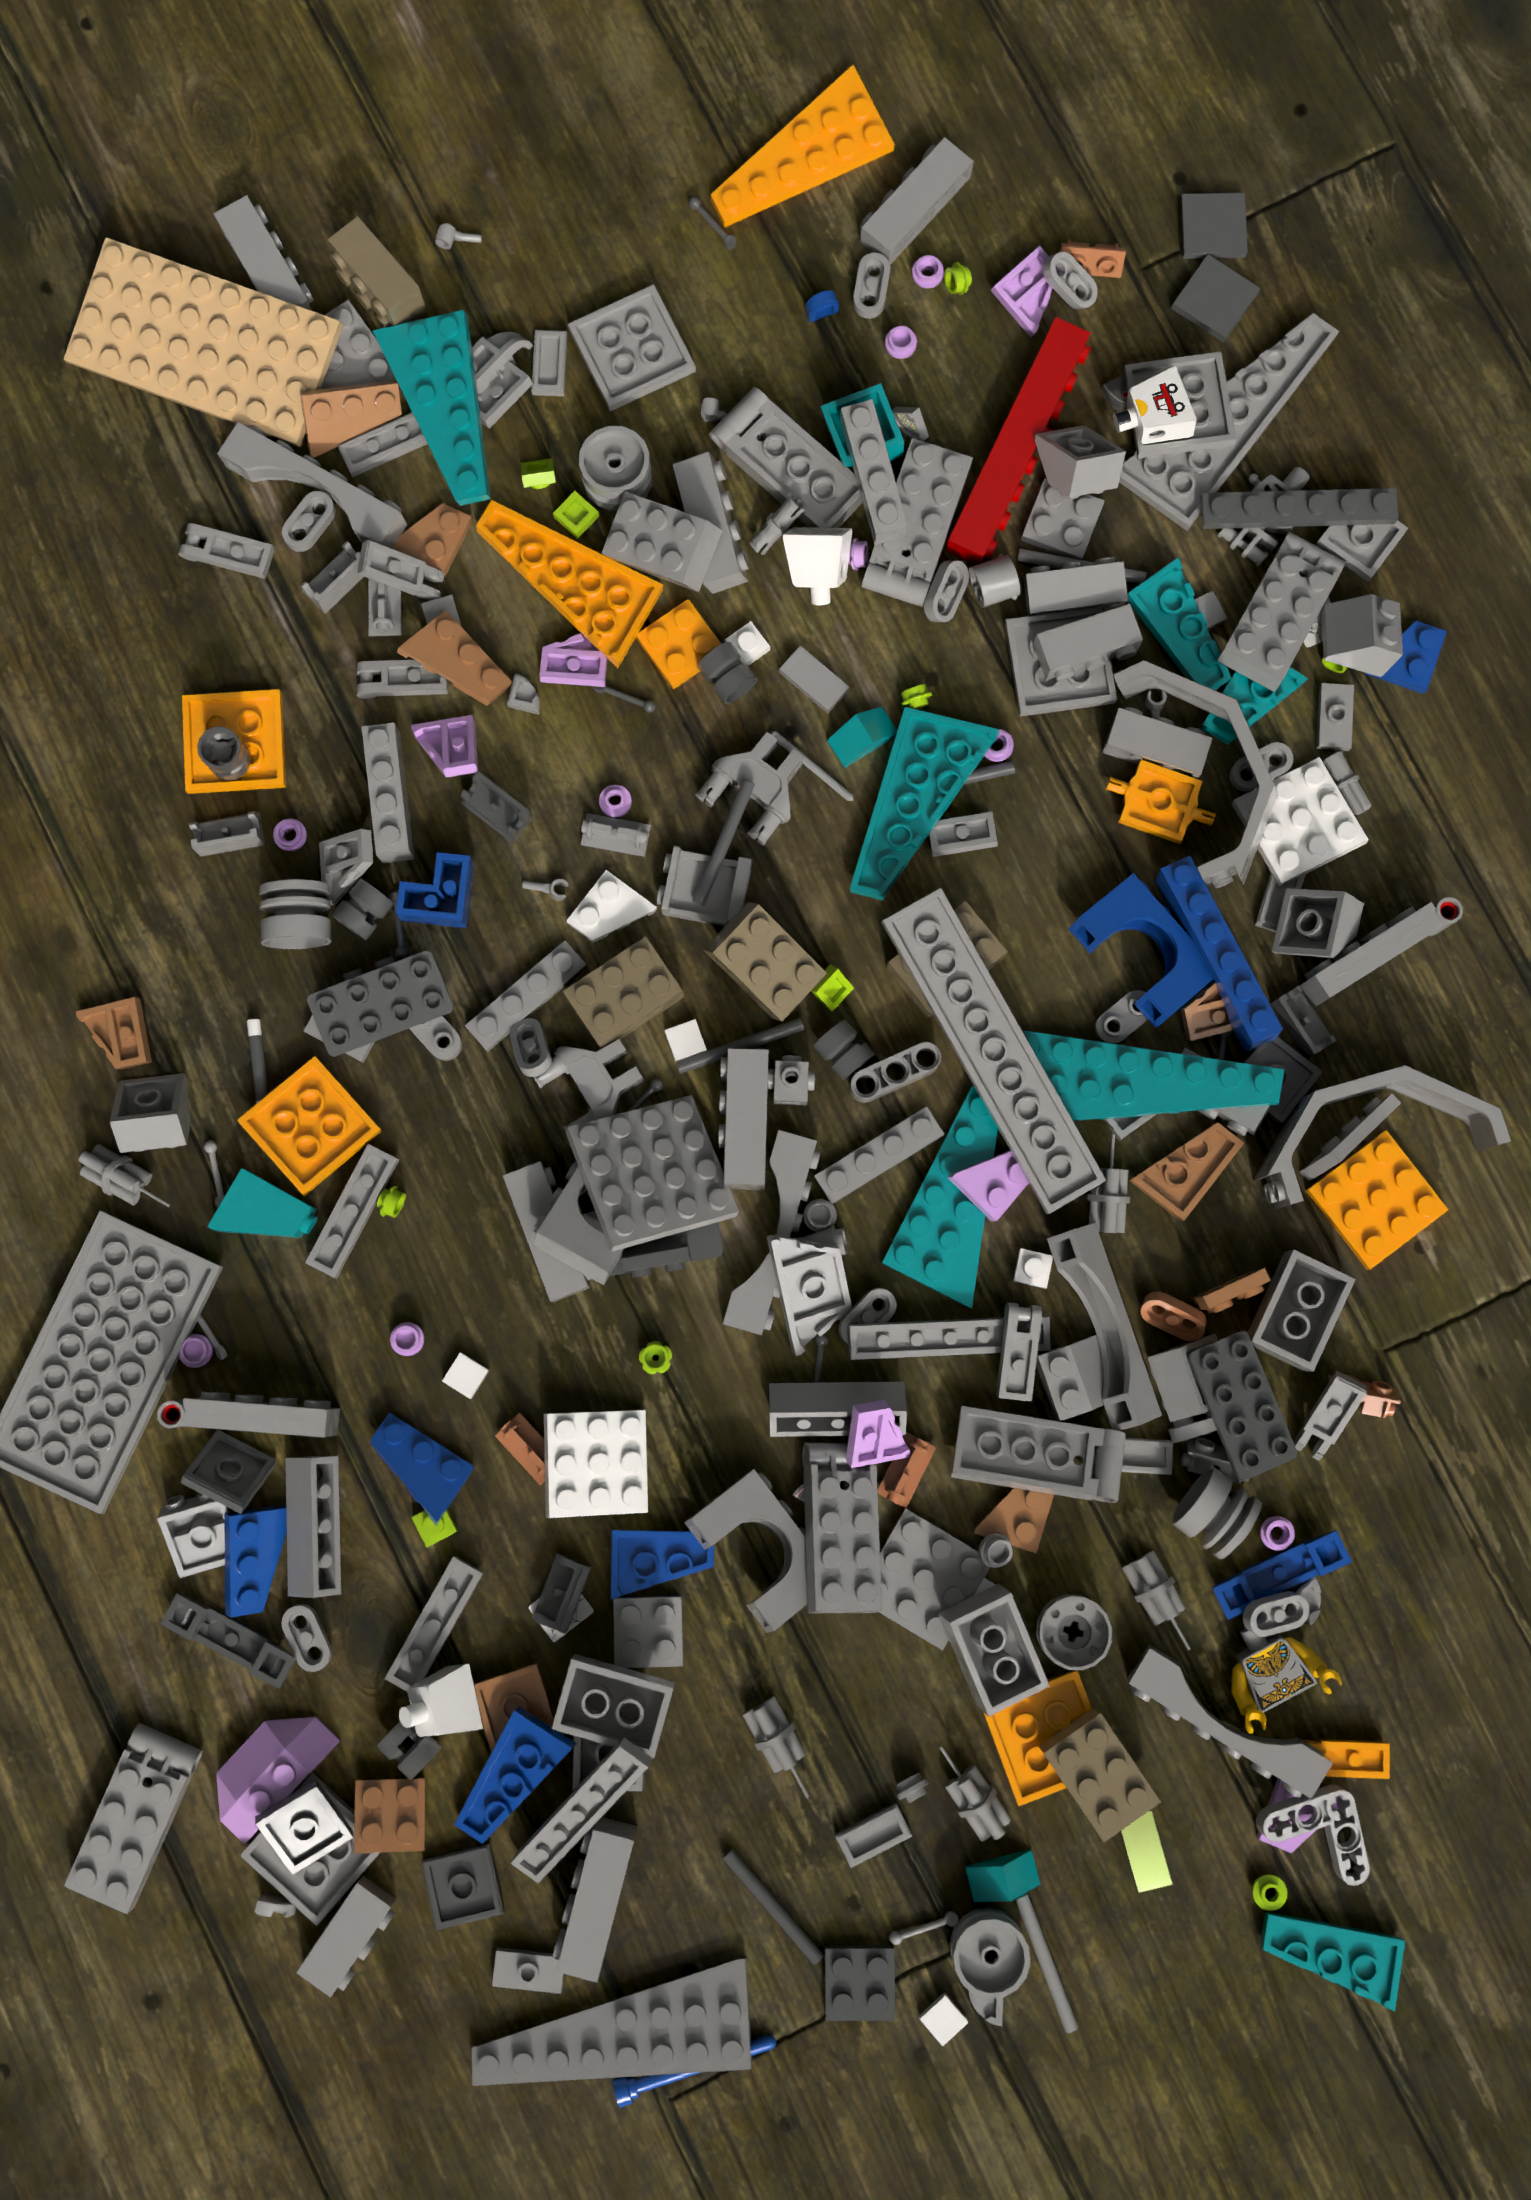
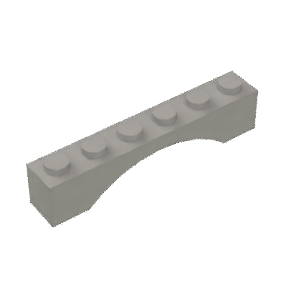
[217,422,407,549]
[723,1130,821,1336]
[1047,1223,1162,1431]
[1127,1643,1333,1799]

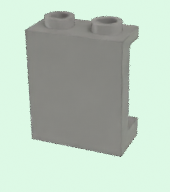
[657,845,752,927]

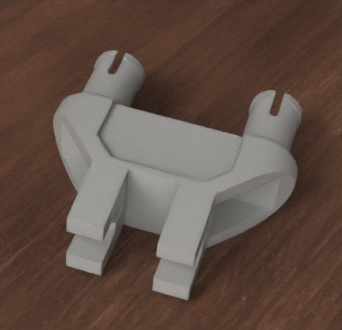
[695,732,803,846]
[534,1039,644,1131]

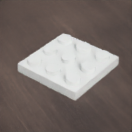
[1232,757,1369,887]
[544,1410,648,1518]

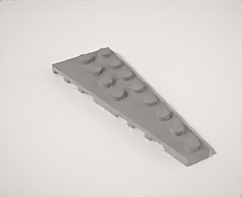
[1119,313,1339,531]
[472,1958,752,2086]

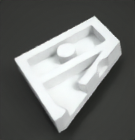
[566,870,657,943]

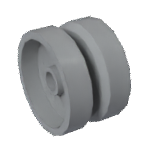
[579,426,652,511]
[949,1907,1031,1999]

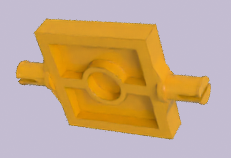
[1106,759,1216,844]

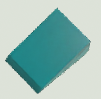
[827,707,897,768]
[965,1849,1040,1902]

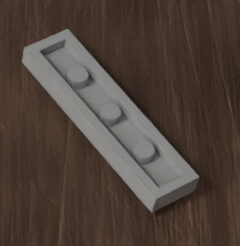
[465,941,587,1052]
[814,1106,944,1204]
[305,1144,399,1279]
[385,1556,484,1692]

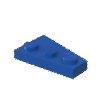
[370,1413,474,1525]
[224,1504,287,1618]
[610,1529,714,1600]

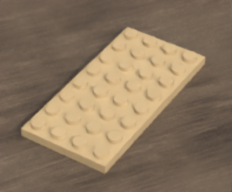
[63,237,343,447]

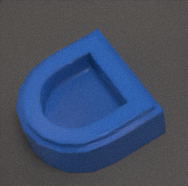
[805,291,839,322]

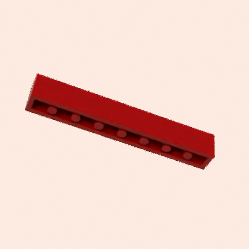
[946,317,1092,565]

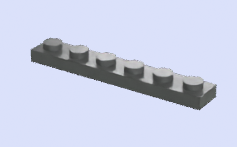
[1200,488,1398,529]

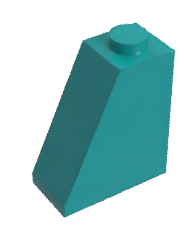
[207,1168,318,1238]

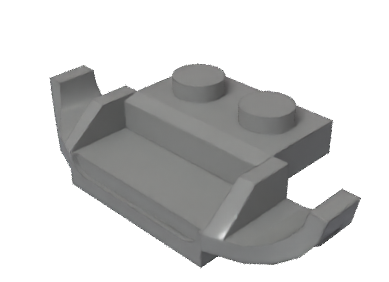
[472,332,533,429]

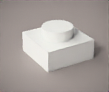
[725,621,770,666]
[1012,1248,1053,1289]

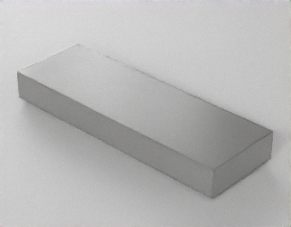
[337,412,428,478]

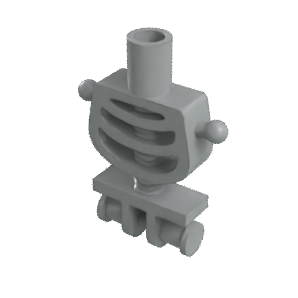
[1218,467,1310,567]

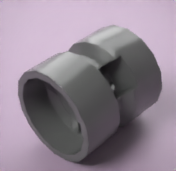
[697,642,758,705]
[197,726,251,781]
[331,878,394,941]
[813,1019,876,1082]
[376,1722,442,1781]

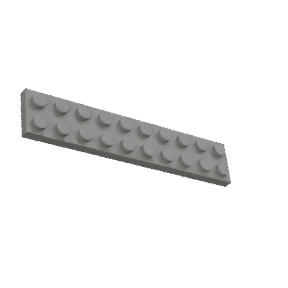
[881,888,1106,1214]

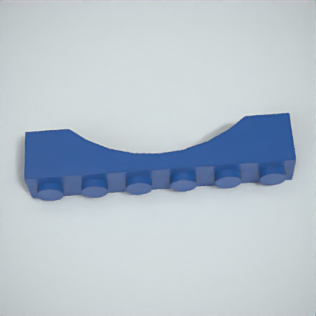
[1155,856,1283,1053]

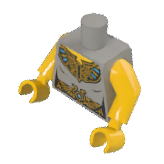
[1231,1628,1342,1734]

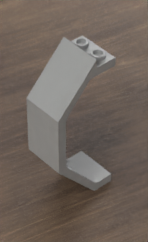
[1113,660,1278,888]
[1253,1065,1511,1209]

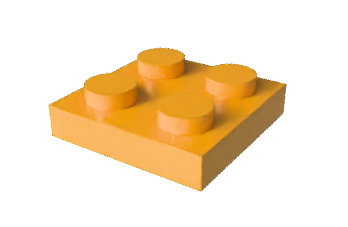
[636,599,721,690]

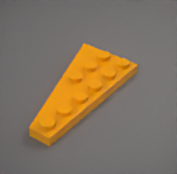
[711,65,895,228]
[476,500,663,668]

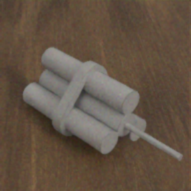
[1087,1134,1130,1233]
[79,1144,170,1207]
[1122,1550,1191,1650]
[742,1696,809,1798]
[940,1746,1011,1841]

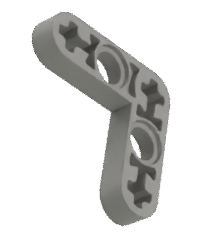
[1256,1784,1370,1886]

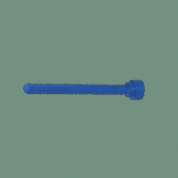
[612,2035,776,2108]

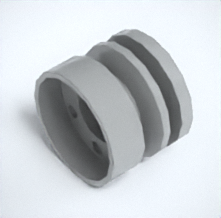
[259,879,332,949]
[1171,1466,1262,1560]
[1036,1594,1112,1670]

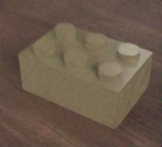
[327,216,428,328]
[886,901,1008,1019]
[703,902,827,1021]
[563,936,684,1049]
[1038,1707,1161,1842]

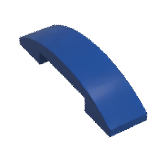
[1212,1530,1352,1620]

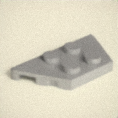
[767,1235,852,1356]

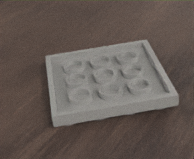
[566,1095,739,1252]

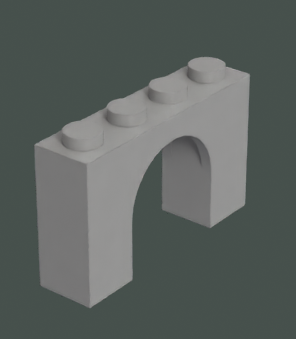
[532,1161,624,1285]
[684,1469,808,1633]

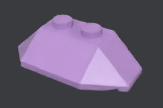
[216,1716,341,1845]

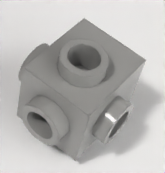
[768,1055,815,1106]

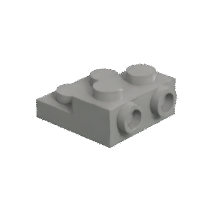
[157,1492,236,1578]

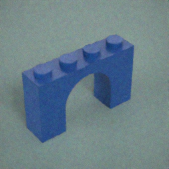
[1069,873,1214,1028]

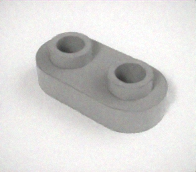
[1043,252,1098,310]
[853,253,890,319]
[282,491,336,552]
[924,560,969,622]
[1229,742,1293,792]
[1094,990,1148,1044]
[409,1016,462,1061]
[510,1018,552,1077]
[838,1288,897,1344]
[1168,1411,1217,1443]
[1243,1591,1309,1637]
[282,1604,332,1672]

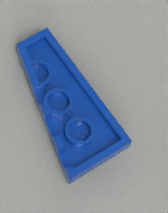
[454,1706,577,1844]

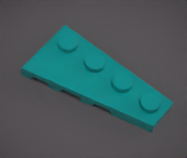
[1127,557,1232,691]
[1260,1911,1405,2012]

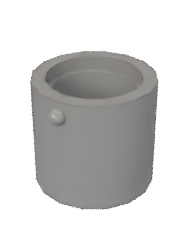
[969,554,1020,608]

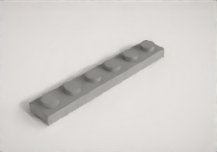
[848,1315,1050,1360]
[511,1737,652,1883]

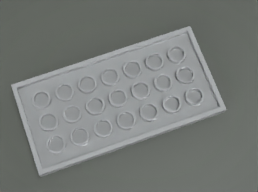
[0,1211,223,1514]

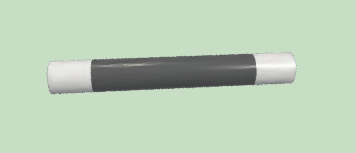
[247,1019,269,1104]

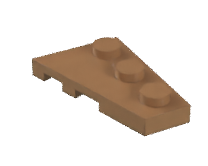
[300,379,402,458]
[397,610,513,706]
[1129,1122,1244,1222]

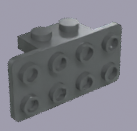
[307,950,453,1057]
[583,1211,723,1278]
[1188,1331,1297,1480]

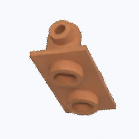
[1060,240,1126,278]
[1327,1374,1401,1418]
[495,1413,545,1485]
[877,1432,937,1508]

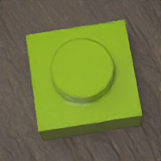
[521,458,556,489]
[553,491,599,539]
[811,964,854,1012]
[411,1509,459,1548]

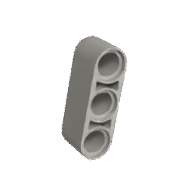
[849,1042,941,1103]

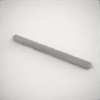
[770,731,854,801]

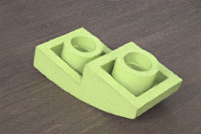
[1121,1811,1173,1893]

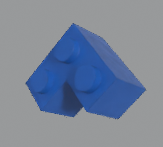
[396,852,475,928]

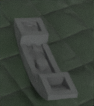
[160,1593,297,1689]

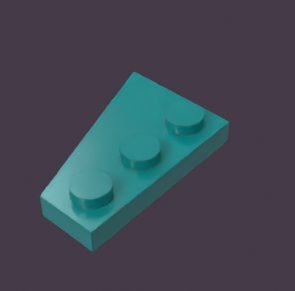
[1200,667,1308,745]

